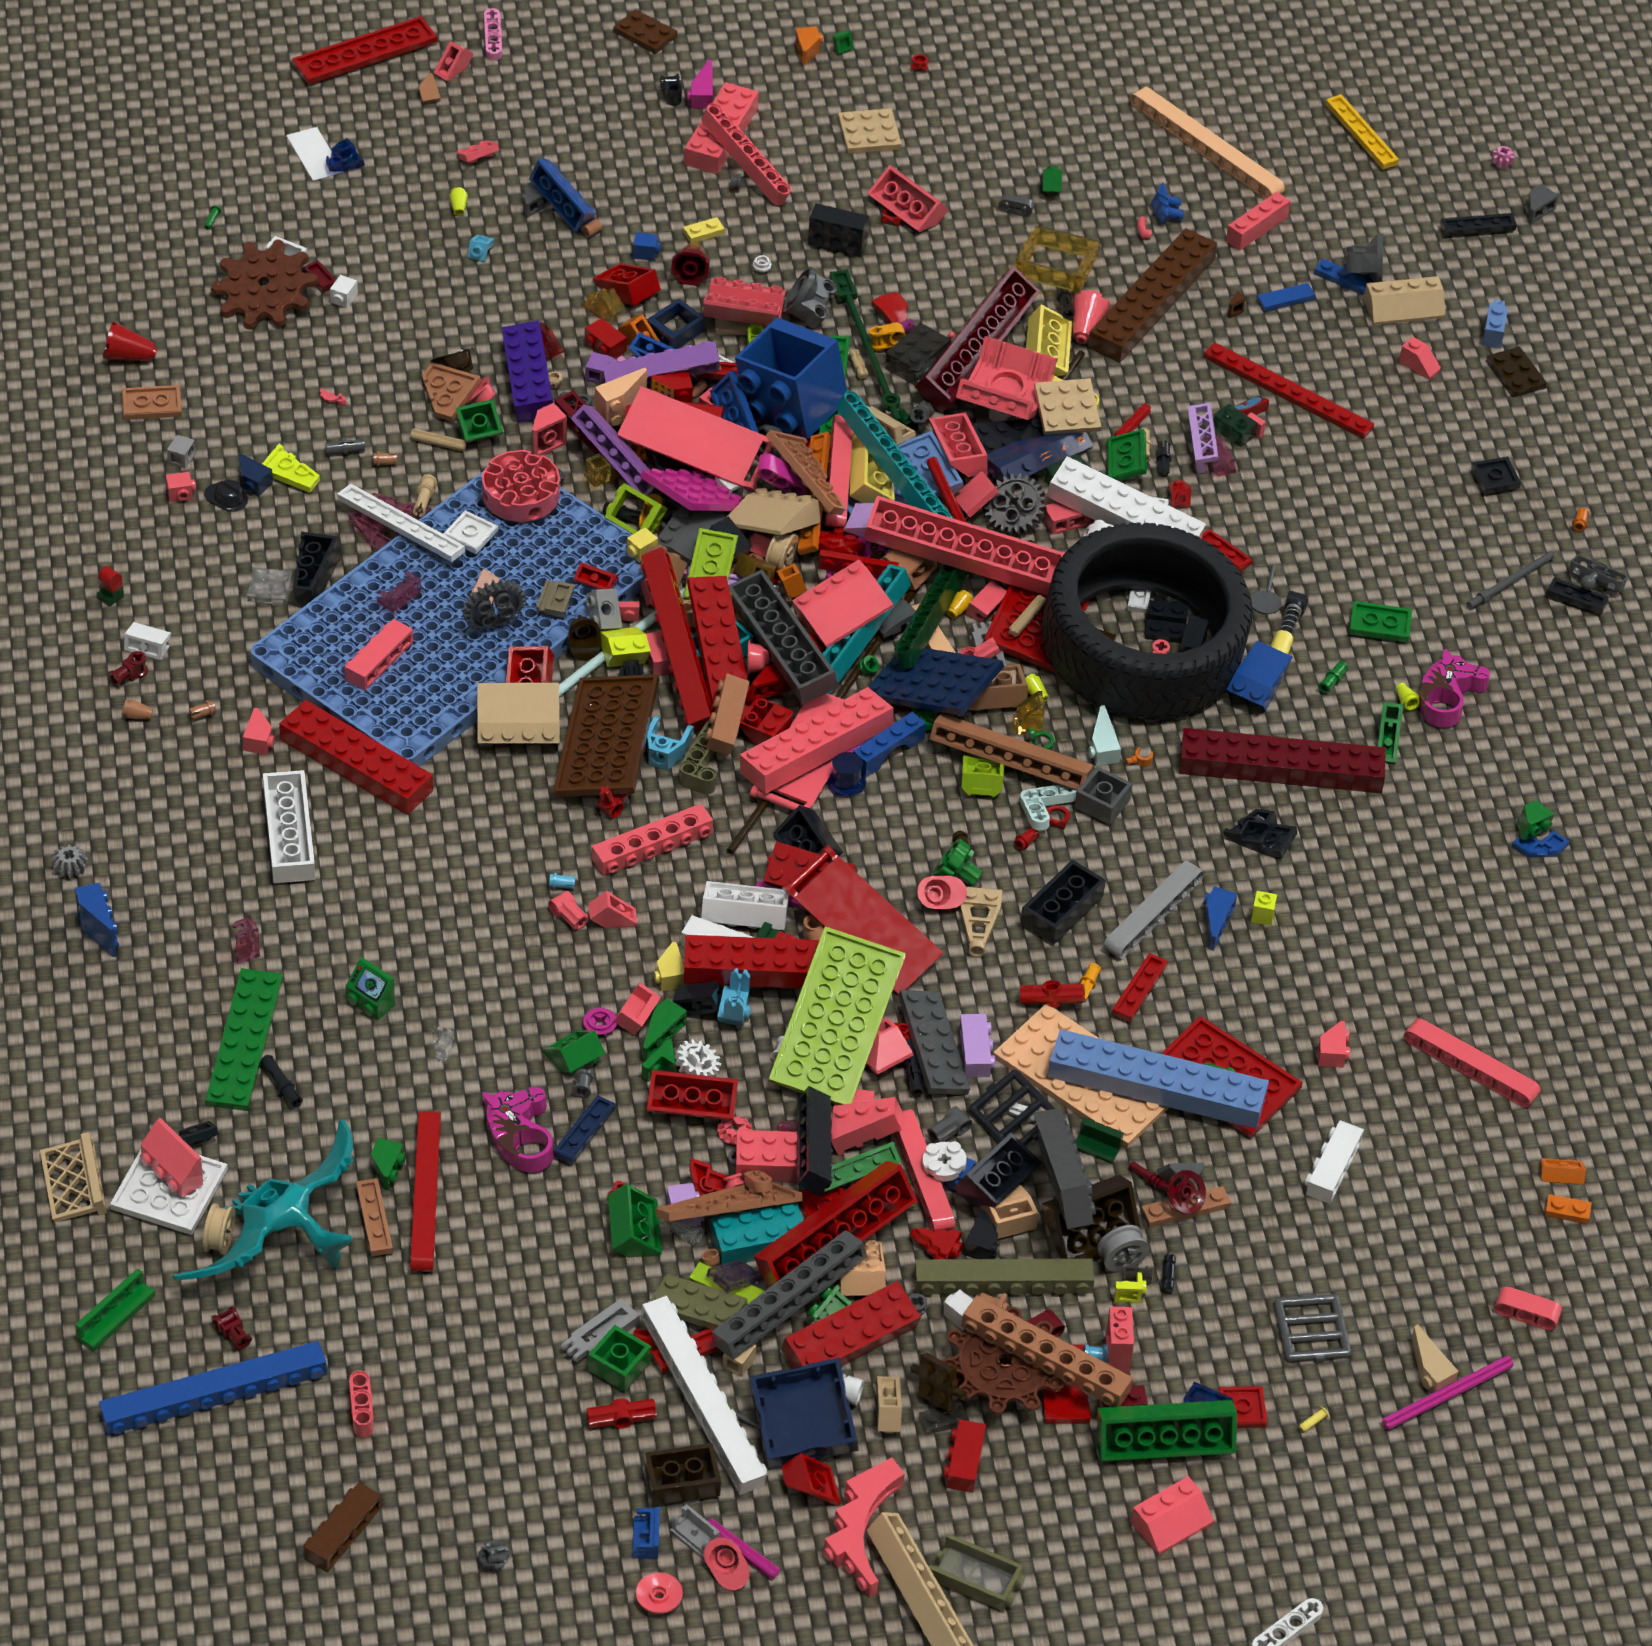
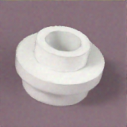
[753,255,771,273]

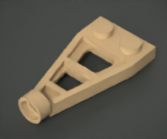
[959,887,1002,957]

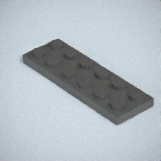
[898,990,971,1095]

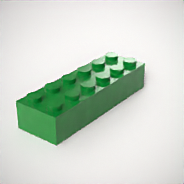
[1097,1400,1237,1461]

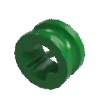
[859,655,879,675]

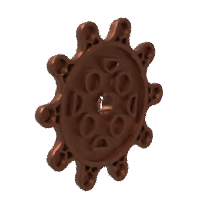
[211,239,319,329]
[943,1307,1065,1415]

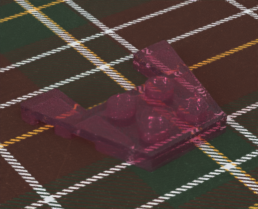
[349,493,431,551]

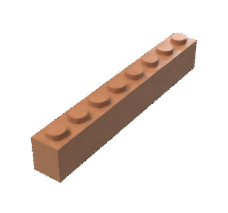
[930,713,1093,790]

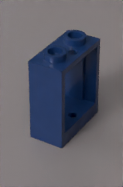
[646,299,705,349]

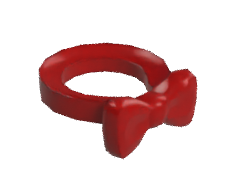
[882,208,901,226]
[1047,805,1070,829]

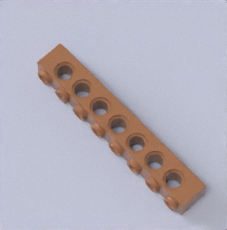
[961,1295,1133,1407]

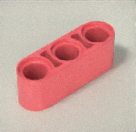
[1494,1287,1562,1330]
[349,1371,374,1438]

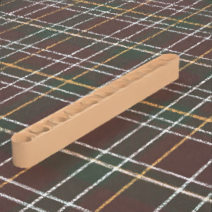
[1130,87,1285,199]

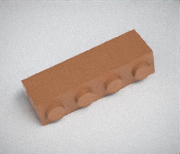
[705,674,750,756]

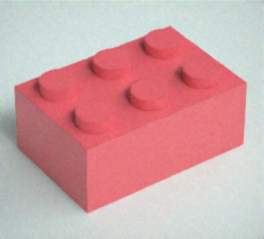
[735,1130,797,1183]

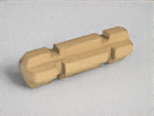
[849,348,868,380]

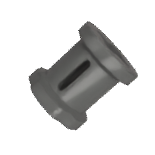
[572,1069,594,1098]

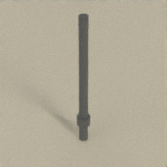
[1467,551,1554,609]

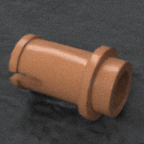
[373,451,397,467]
[189,700,216,721]

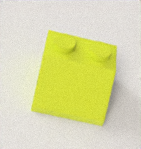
[600,627,651,667]

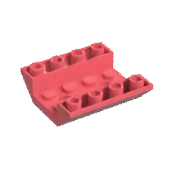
[703,277,786,326]

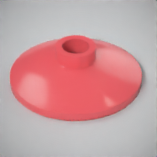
[636,1572,683,1614]

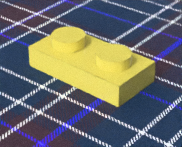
[683,217,725,243]

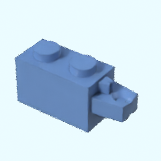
[1482,299,1508,348]

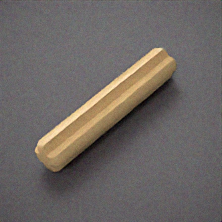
[410,428,466,452]
[1008,595,1046,637]

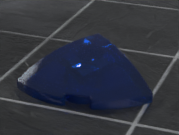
[326,138,365,172]

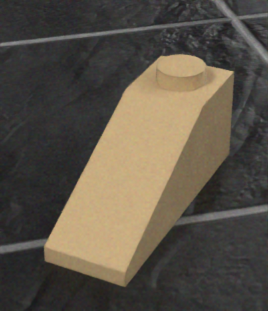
[1411,1324,1459,1393]
[877,1376,902,1434]

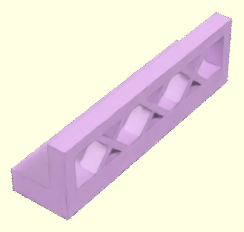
[1188,403,1219,474]

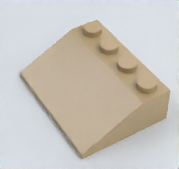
[727,488,820,535]
[477,683,560,744]

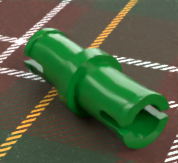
[1318,661,1348,694]

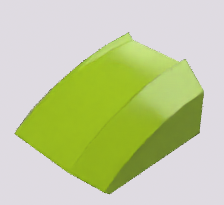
[962,756,1004,798]

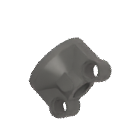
[1346,233,1383,283]
[783,267,837,328]

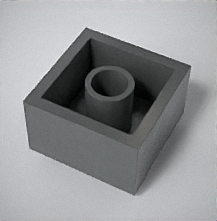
[1075,766,1133,825]

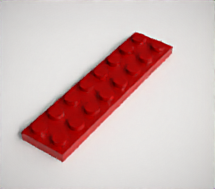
[292,16,438,85]
[687,576,752,717]

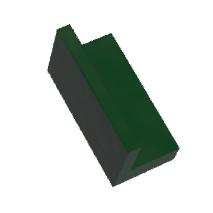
[1075,1117,1124,1164]

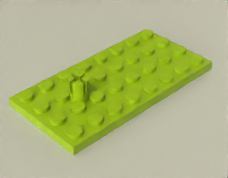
[768,926,906,1105]

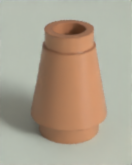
[122,699,153,720]

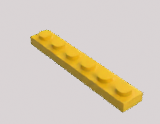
[1325,94,1399,170]

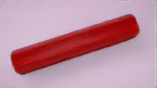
[1114,403,1151,436]

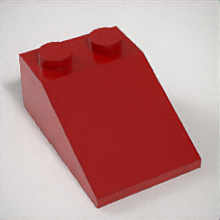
[592,263,661,306]

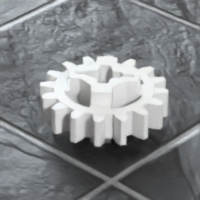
[674,1039,721,1077]

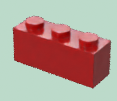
[943,1419,986,1493]

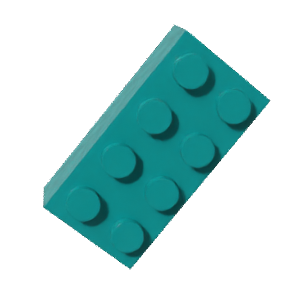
[710,1202,803,1267]

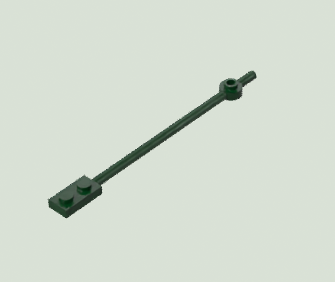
[829,269,902,423]

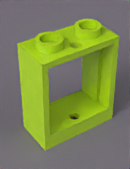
[605,483,668,534]

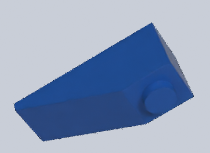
[1203,886,1237,951]

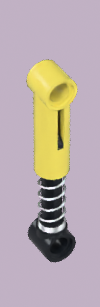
[1270,590,1309,654]

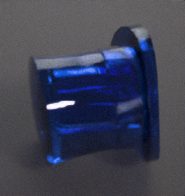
[828,752,866,796]

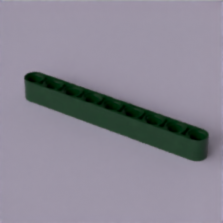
[894,564,969,669]

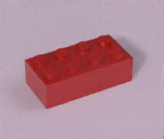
[763,841,858,893]

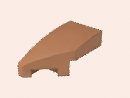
[418,73,440,104]

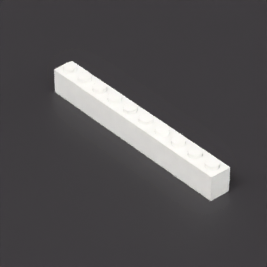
[641,1296,768,1495]

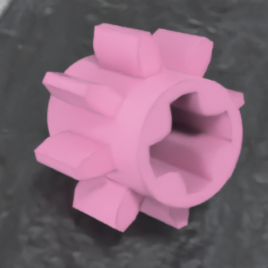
[1492,146,1515,169]

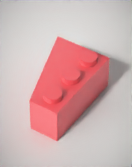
[831,1097,903,1156]

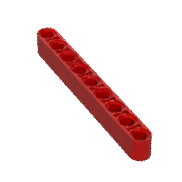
[411,1111,441,1272]

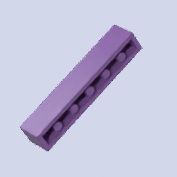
[602,341,721,385]
[571,404,662,496]

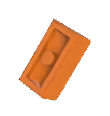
[1540,1158,1586,1184]

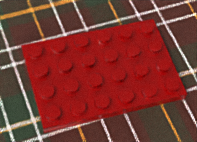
[983,585,1091,673]
[1161,1016,1303,1138]

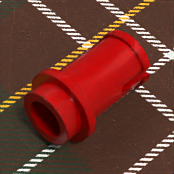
[1014,827,1039,850]

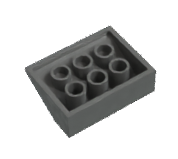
[658,505,728,569]

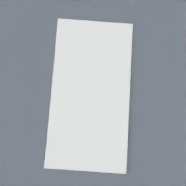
[286,127,344,180]

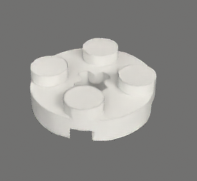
[923,1142,966,1181]

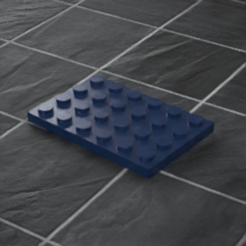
[868,648,1004,716]

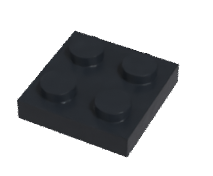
[1471,456,1521,494]

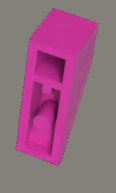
[687,60,713,109]

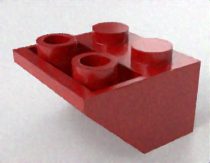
[739,696,793,746]

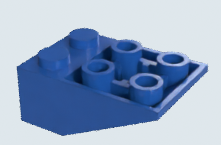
[75,883,119,957]

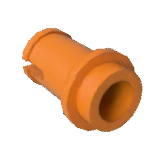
[1572,508,1589,532]

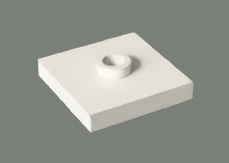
[443,510,498,554]

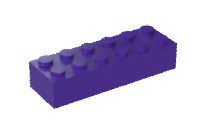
[502,320,553,423]

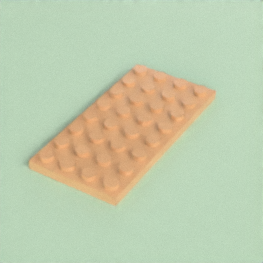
[993,1004,1170,1148]

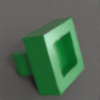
[832,30,854,54]

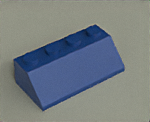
[529,158,597,233]

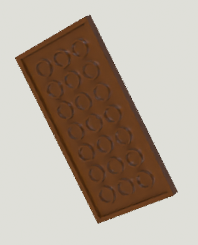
[553,674,659,797]

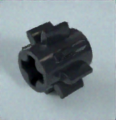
[619,660,644,676]

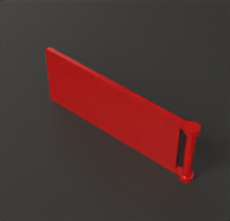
[782,845,943,995]

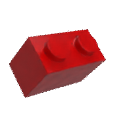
[584,318,627,359]

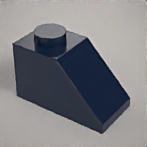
[239,454,273,497]

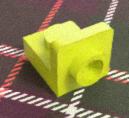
[1114,1272,1146,1303]

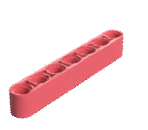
[701,103,791,206]
[824,414,853,529]
[1404,1018,1541,1107]
[894,1109,955,1231]

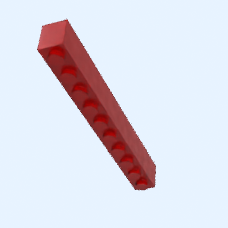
[641,547,714,733]

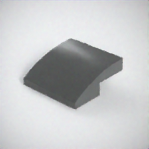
[877,598,916,637]

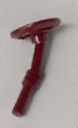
[1129,1161,1206,1214]

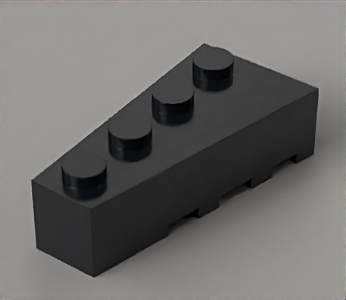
[293,531,342,606]

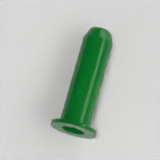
[204,205,221,229]

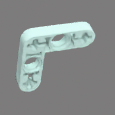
[1020,784,1077,830]

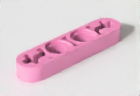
[484,8,502,61]

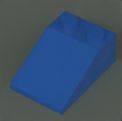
[1227,641,1293,711]

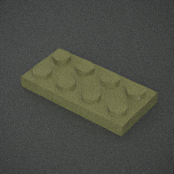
[649,1274,748,1330]

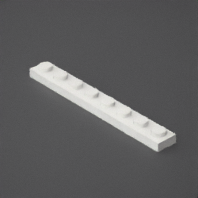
[337,484,465,562]

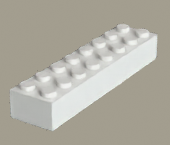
[1046,456,1206,539]

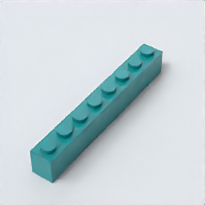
[823,564,911,694]

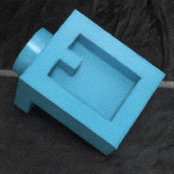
[468,235,495,261]

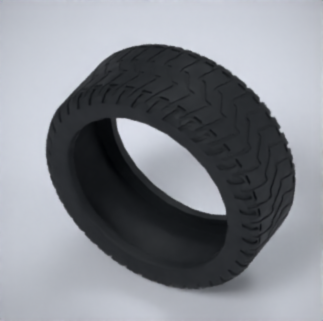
[1041,522,1253,720]

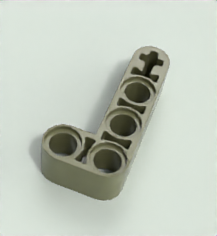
[679,721,717,794]

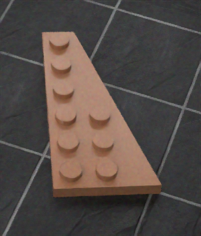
[766,430,846,515]
[656,1182,802,1223]

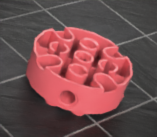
[482,450,560,523]

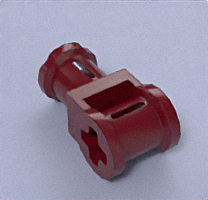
[108,651,148,687]
[211,1306,252,1350]

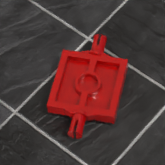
[818,528,863,556]

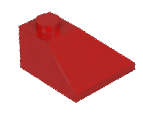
[781,1453,841,1506]

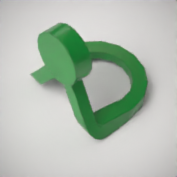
[1026,727,1054,750]

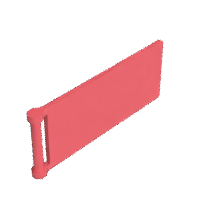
[618,386,774,492]
[750,693,844,811]

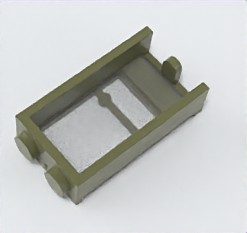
[929,1533,1025,1613]

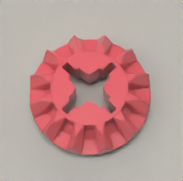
[718,1115,752,1145]

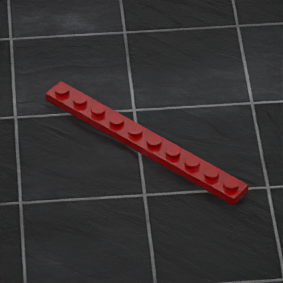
[1204,342,1375,439]

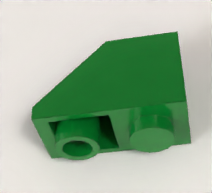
[1042,166,1062,193]
[1517,800,1554,840]
[371,1137,406,1190]

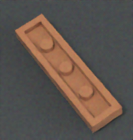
[356,1178,393,1256]
[1141,1186,1231,1228]

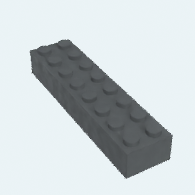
[729,570,838,705]
[1033,1108,1096,1229]

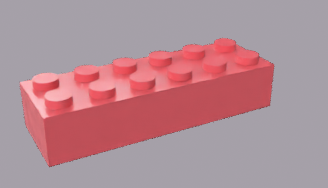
[684,82,759,175]

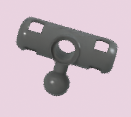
[1569,555,1628,593]

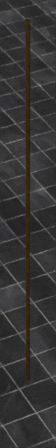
[727,350,1085,855]

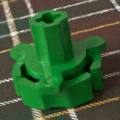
[933,839,982,886]

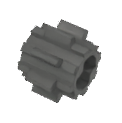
[478,1540,509,1569]

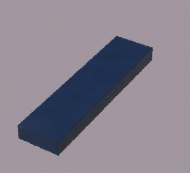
[553,1095,616,1165]

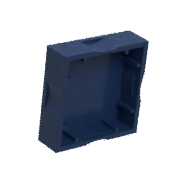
[750,1358,859,1470]

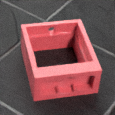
[1105,1307,1134,1375]

